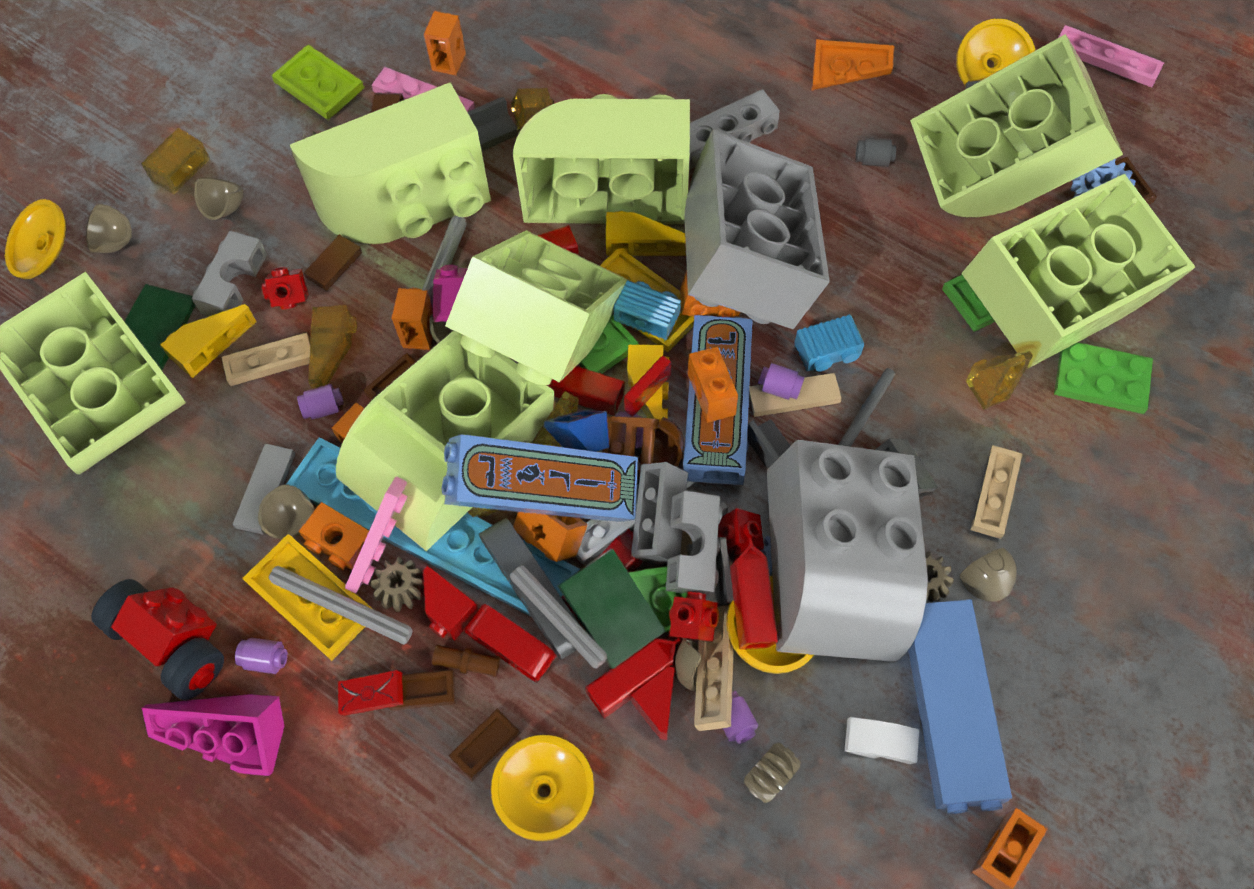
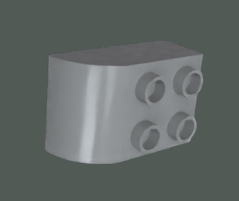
[685,129,830,329]
[767,440,928,662]

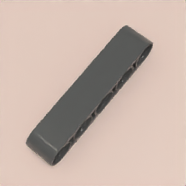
[479,517,580,660]

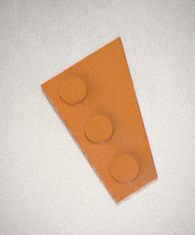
[812,40,894,90]

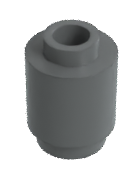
[855,138,896,167]

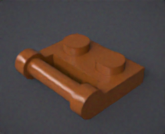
[602,416,659,480]

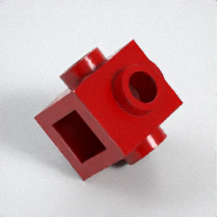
[262,267,309,310]
[718,508,764,560]
[669,592,719,642]

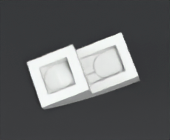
[845,717,919,764]

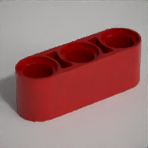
[464,604,557,683]

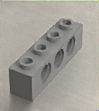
[689,89,780,170]

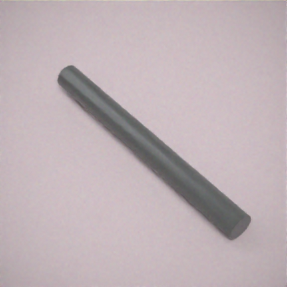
[838,368,896,447]

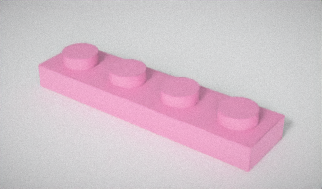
[1059,25,1164,87]
[372,67,475,112]
[344,476,408,594]

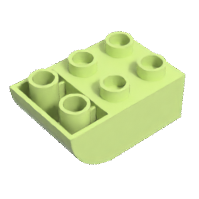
[336,331,554,551]

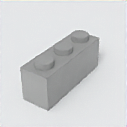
[631,462,688,565]

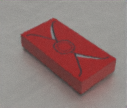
[624,356,671,417]
[338,670,403,716]

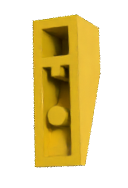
[606,211,686,256]
[160,304,257,378]

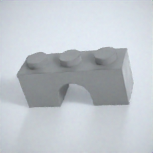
[192,231,267,316]
[666,491,722,594]

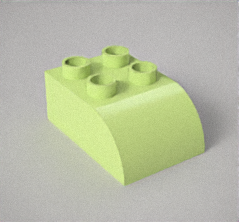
[910,34,1123,217]
[290,82,491,244]
[513,94,690,224]
[962,174,1195,368]
[445,230,628,385]
[0,272,186,475]

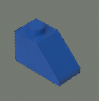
[544,410,609,452]

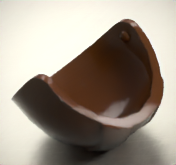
[638,417,684,467]

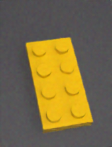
[600,247,694,352]
[242,534,374,661]

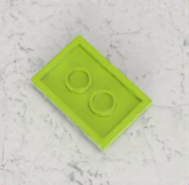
[271,44,364,120]

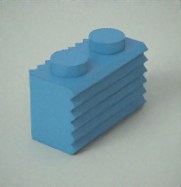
[614,280,681,340]
[795,315,864,371]

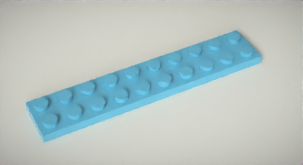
[286,437,580,617]

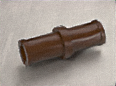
[432,644,500,677]

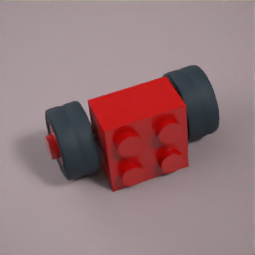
[91,579,224,700]

